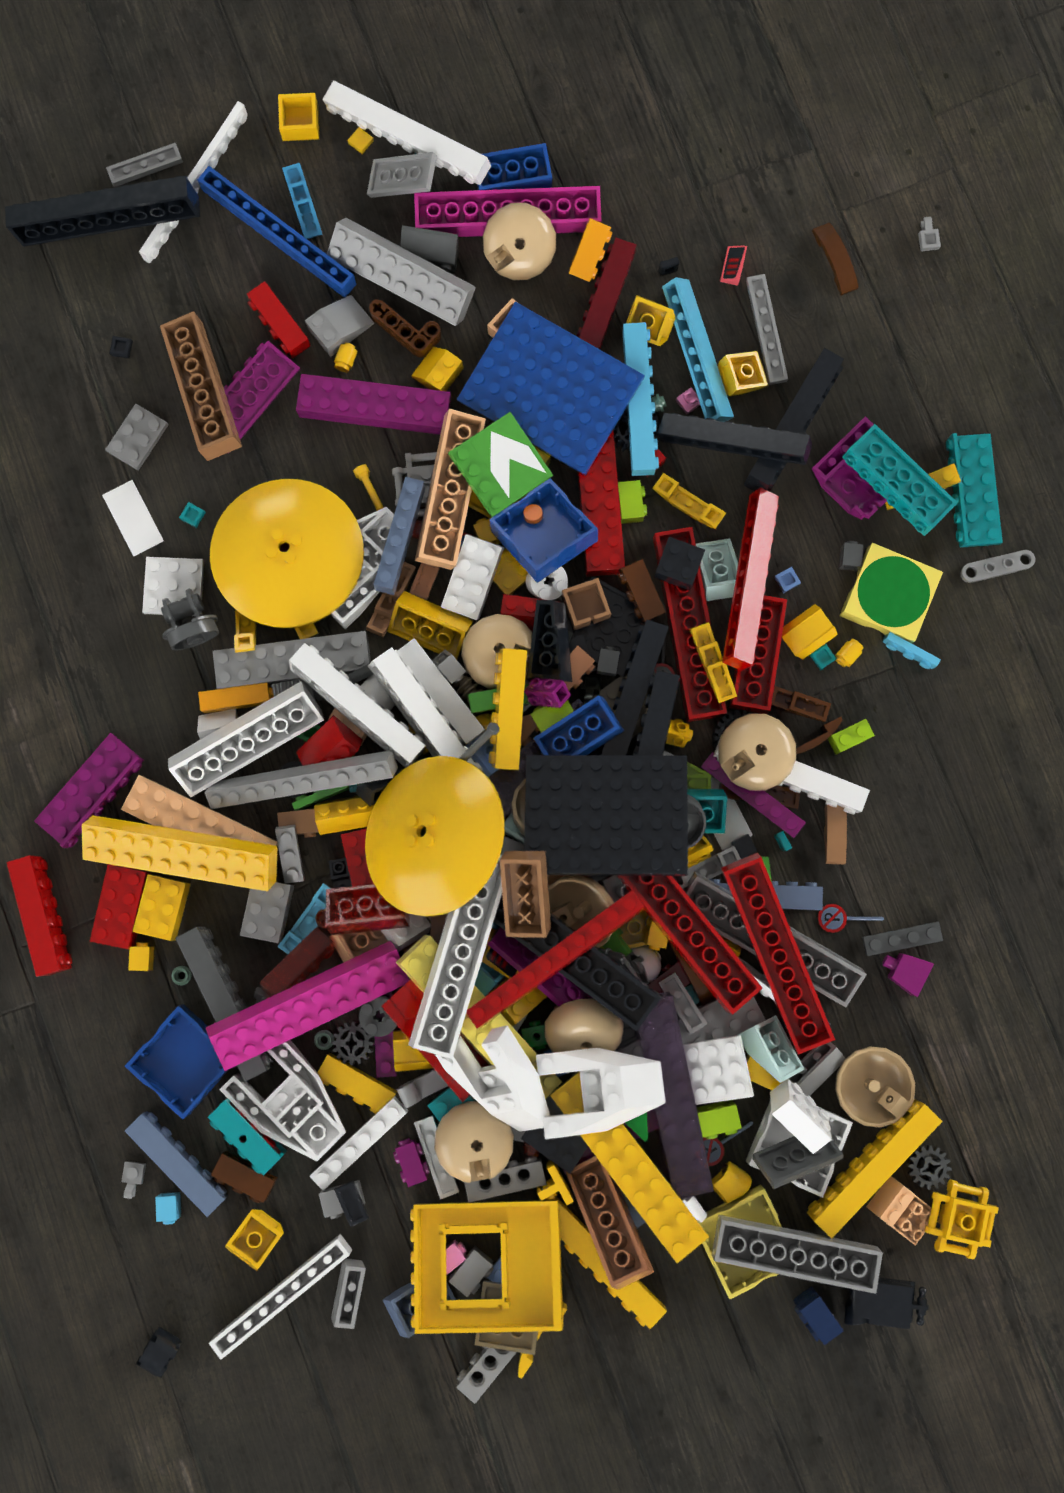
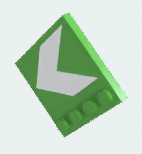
[448,412,554,518]

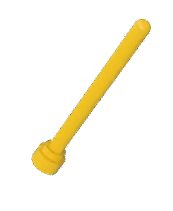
[353,464,384,511]

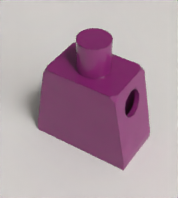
[882,953,934,997]

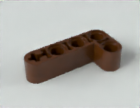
[369,299,441,358]

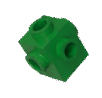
[521,1020,547,1050]

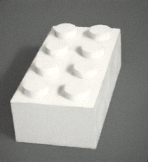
[441,534,504,620]

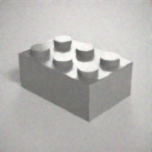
[240,882,294,943]

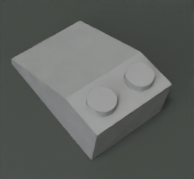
[305,295,374,357]

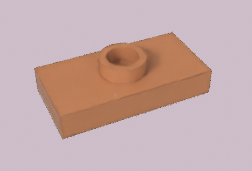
[409,563,440,600]

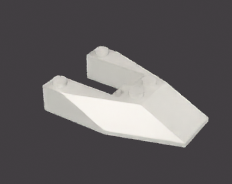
[331,507,413,629]
[435,1025,550,1132]
[219,1040,346,1161]
[536,1048,666,1139]

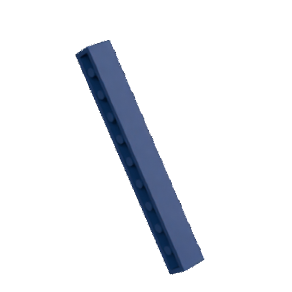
[197,166,356,298]

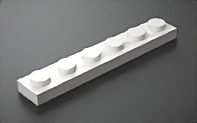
[309,1096,408,1190]

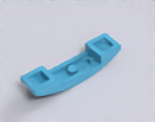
[278,883,339,958]

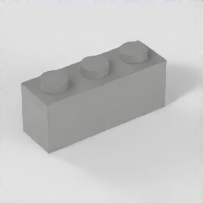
[788,1042,846,1096]
[331,1258,366,1329]

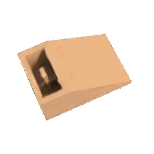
[866,1176,931,1246]

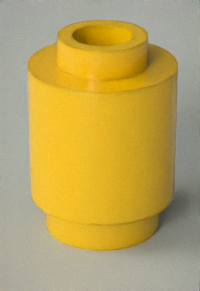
[334,343,357,373]
[835,639,863,667]

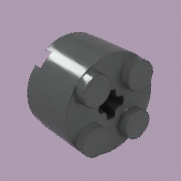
[359,995,397,1037]

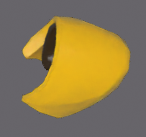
[708,1161,752,1204]

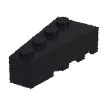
[527,600,572,682]

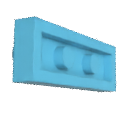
[882,632,941,669]

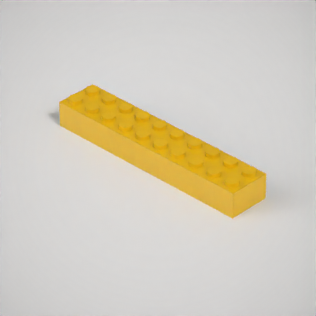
[82,815,277,891]
[550,1071,709,1263]

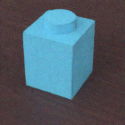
[155,1192,181,1225]

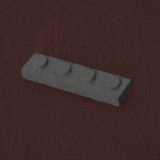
[862,922,943,956]

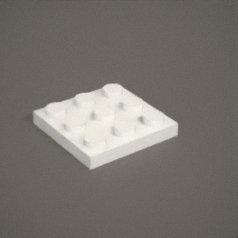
[142,557,204,616]
[682,1035,754,1105]

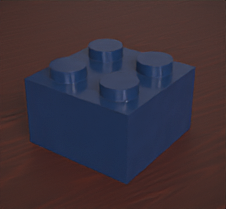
[793,1286,844,1345]

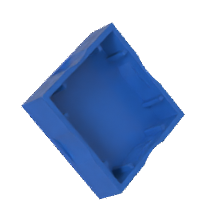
[489,478,598,583]
[125,1004,229,1119]

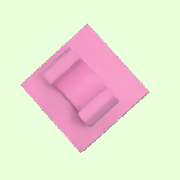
[676,388,700,414]

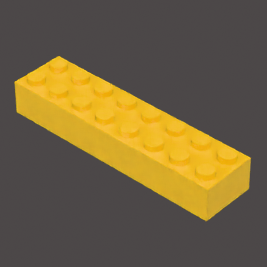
[807,1099,942,1239]

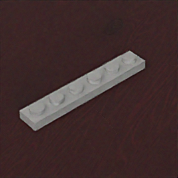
[746,274,788,385]

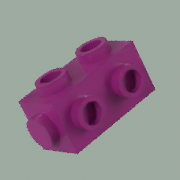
[524,678,571,708]
[393,1138,430,1187]

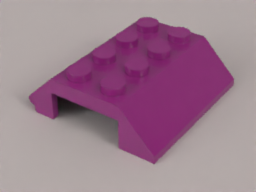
[812,417,887,520]

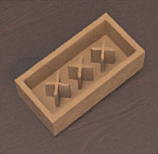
[500,851,551,938]

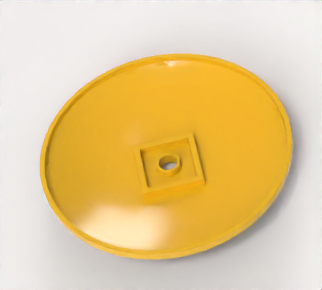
[210,479,364,628]
[365,756,504,916]

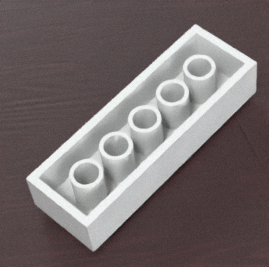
[398,638,485,746]

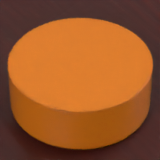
[523,504,543,524]

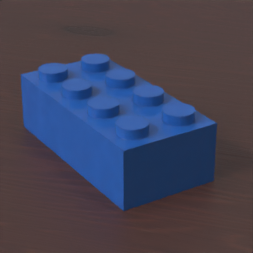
[477,143,552,190]
[534,695,624,755]

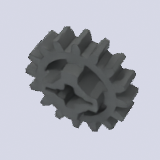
[331,1021,375,1065]
[906,1144,952,1190]

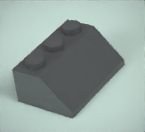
[400,225,459,272]

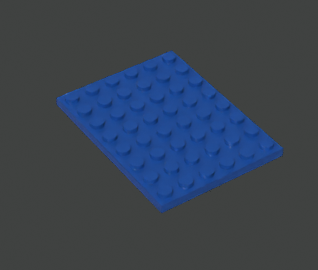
[457,302,645,475]

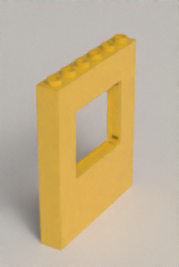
[410,1200,563,1334]

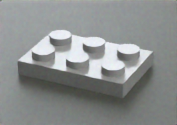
[105,404,169,471]

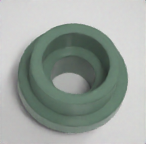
[652,393,666,412]
[171,966,192,985]
[314,1030,334,1050]

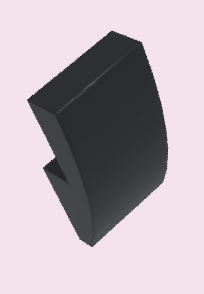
[328,858,355,902]

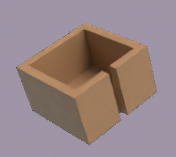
[562,578,611,630]

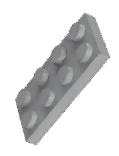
[367,152,437,198]

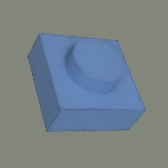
[774,567,801,593]

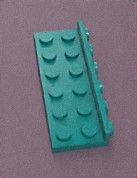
[842,424,958,536]
[946,433,1003,548]

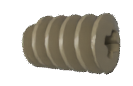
[452,675,484,717]

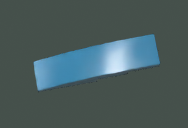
[282,163,323,239]

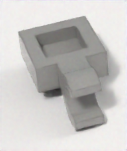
[918,217,941,252]
[121,1161,146,1199]

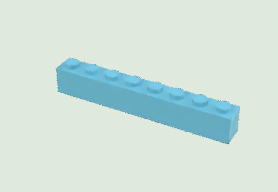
[662,277,734,422]
[622,322,659,476]

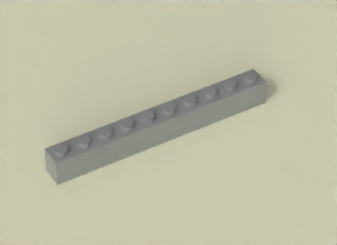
[204,750,398,809]

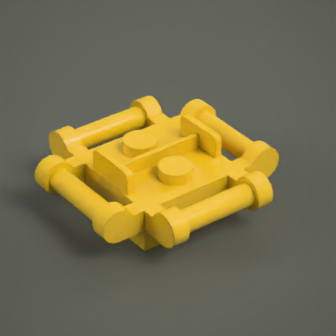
[924,1179,999,1259]

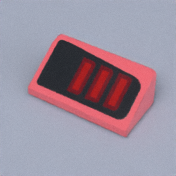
[720,246,747,286]

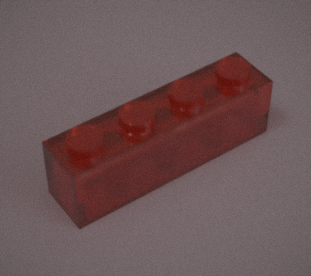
[259,927,335,997]

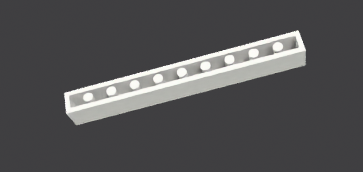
[322,80,491,185]

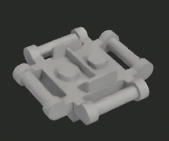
[392,452,437,519]

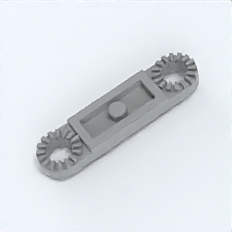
[960,550,1035,583]

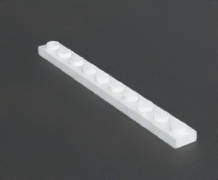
[139,101,248,263]

